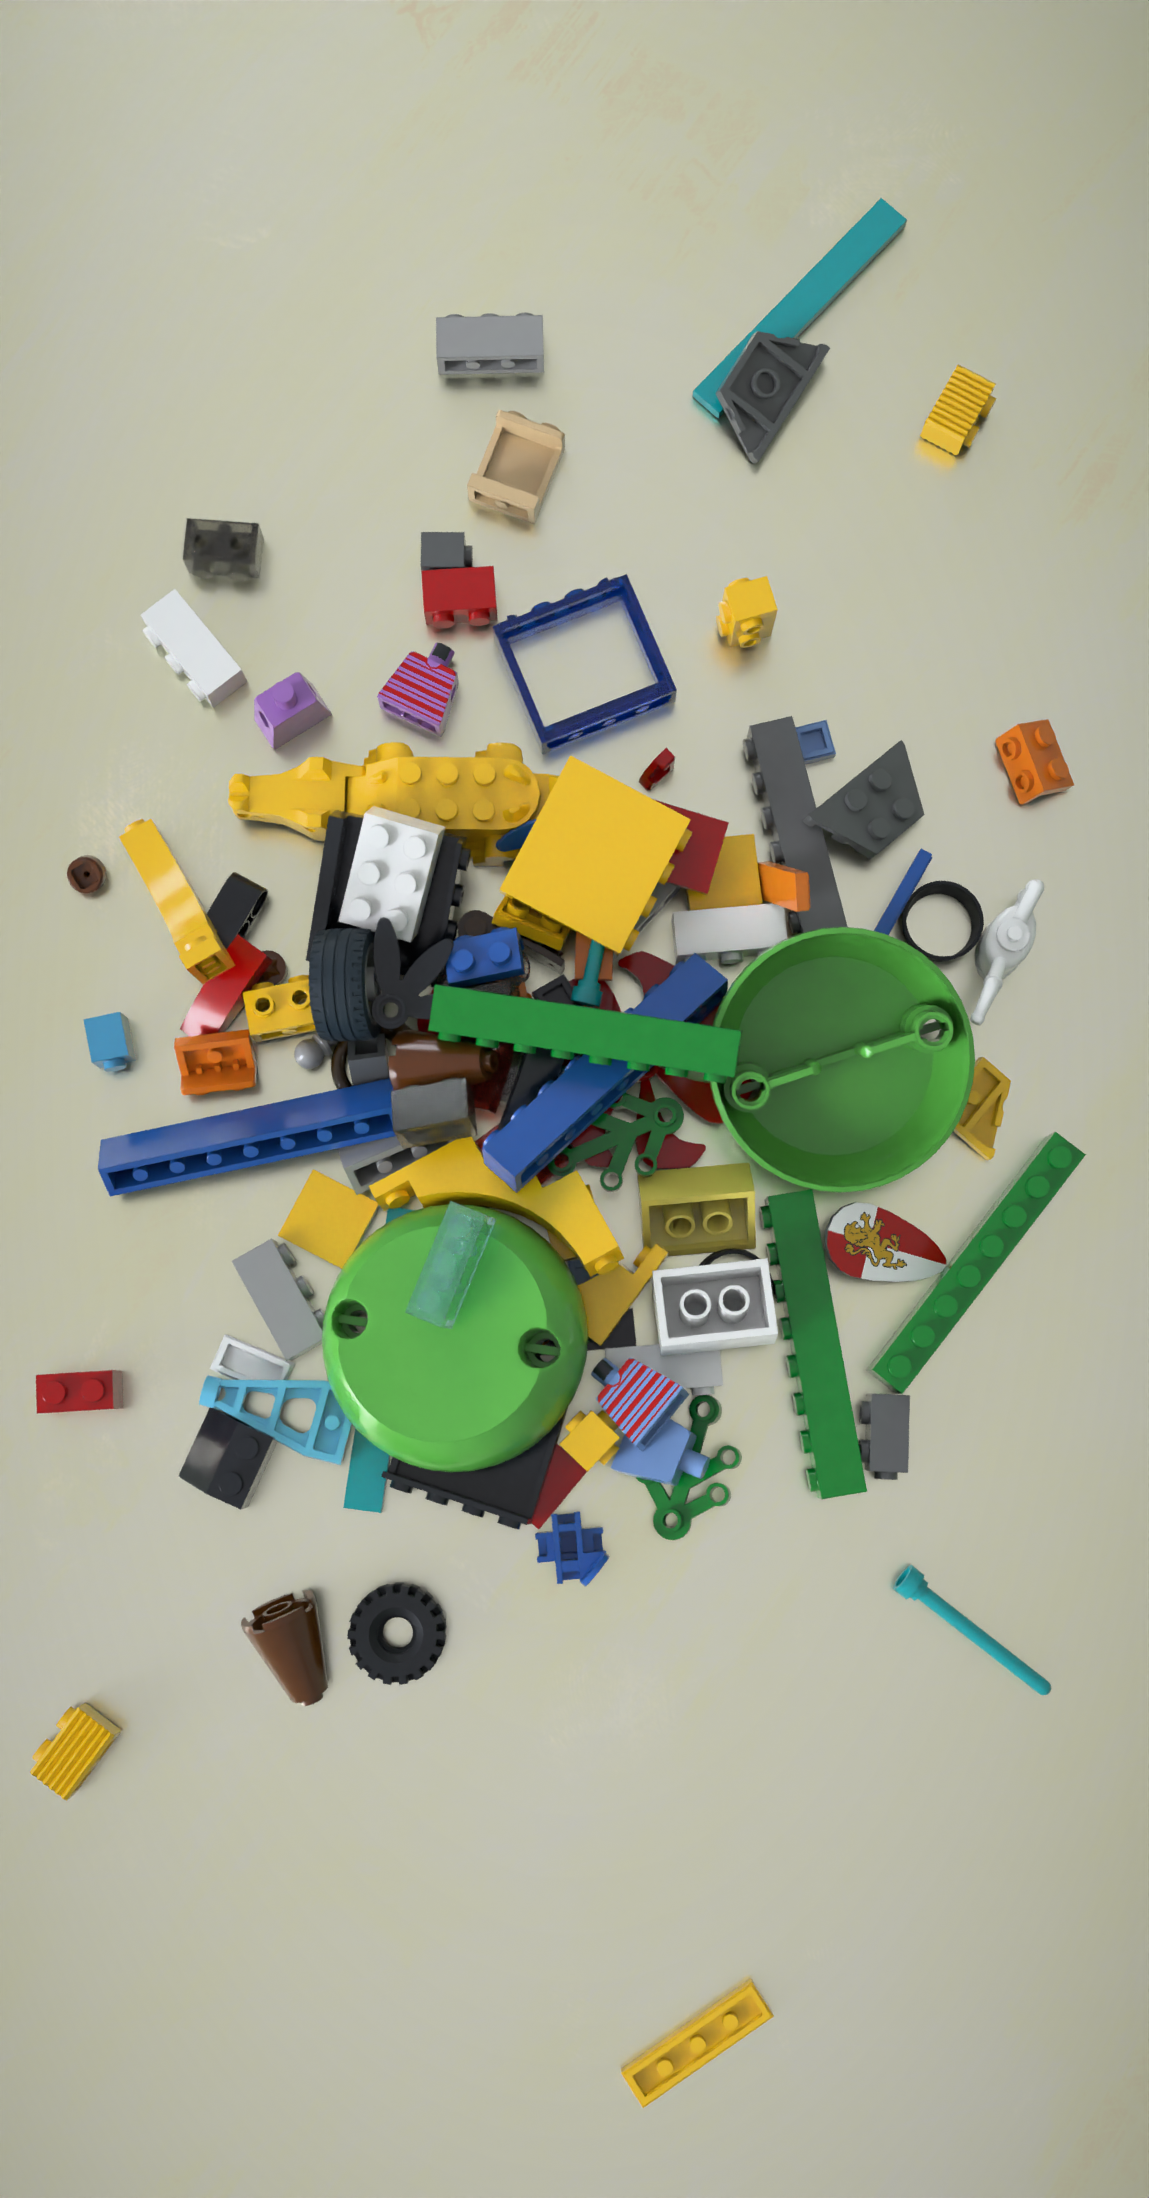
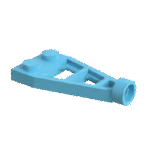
[199,1375,352,1466]

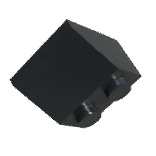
[178,1408,277,1510]

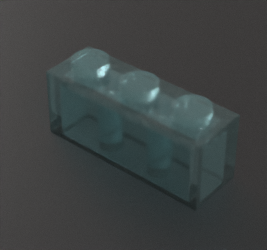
[405,1201,496,1329]

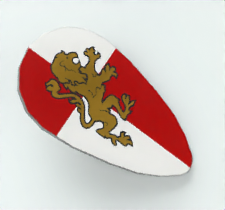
[825,1202,946,1282]

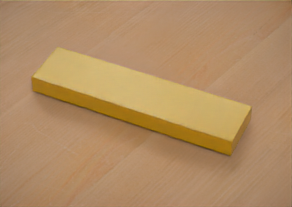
[621,1979,774,2108]

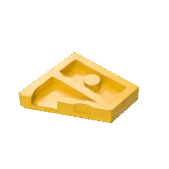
[953,1057,1011,1160]

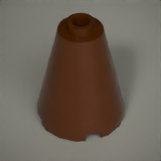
[388,1030,499,1105]
[241,1590,328,1706]

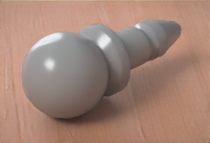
[294,1033,338,1069]

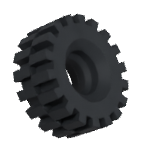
[347,1582,447,1685]

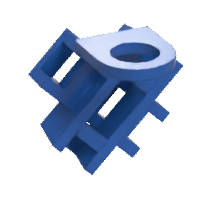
[535,1512,609,1587]

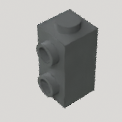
[859,1394,910,1480]

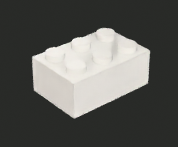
[338,806,445,942]
[651,1258,778,1356]

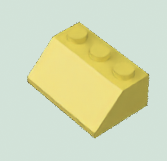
[637,1163,756,1256]

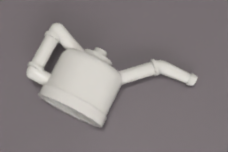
[970,879,1044,1026]

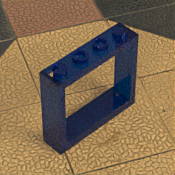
[492,574,677,754]

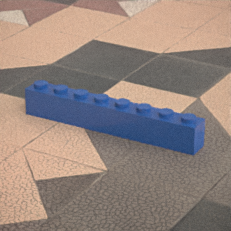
[482,953,728,1193]
[98,1078,403,1197]

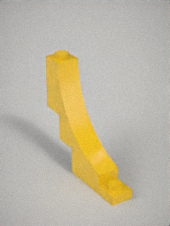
[119,819,235,984]
[369,1132,624,1277]
[542,1243,670,1346]

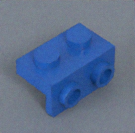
[446,927,525,988]

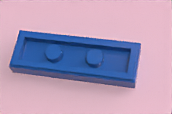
[874,848,933,935]

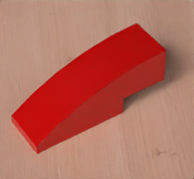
[180,934,273,1036]

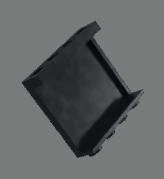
[306,810,471,988]
[381,1408,568,1530]

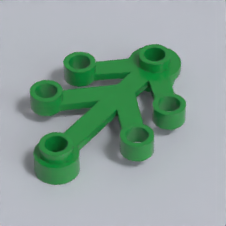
[547,1092,684,1192]
[636,1395,742,1540]

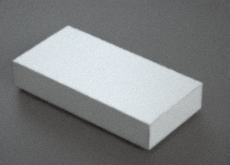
[210,1334,295,1396]

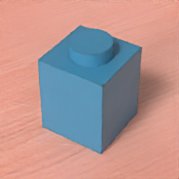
[83,1012,136,1072]

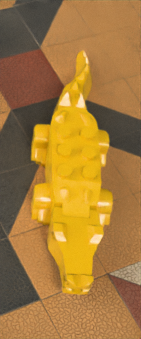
[228,742,559,866]

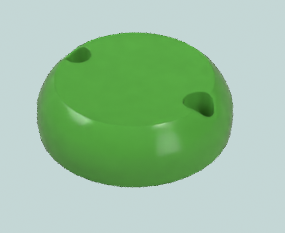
[709,927,975,1192]
[322,1204,588,1472]

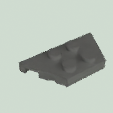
[715,331,830,464]
[803,740,925,859]

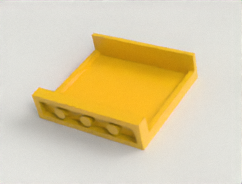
[499,755,692,956]

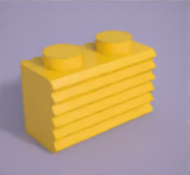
[920,364,997,455]
[30,1702,122,1801]

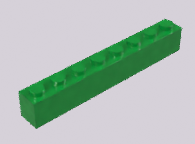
[428,985,743,1083]
[866,1132,1086,1394]
[760,1189,867,1499]

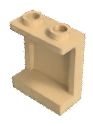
[467,410,565,524]

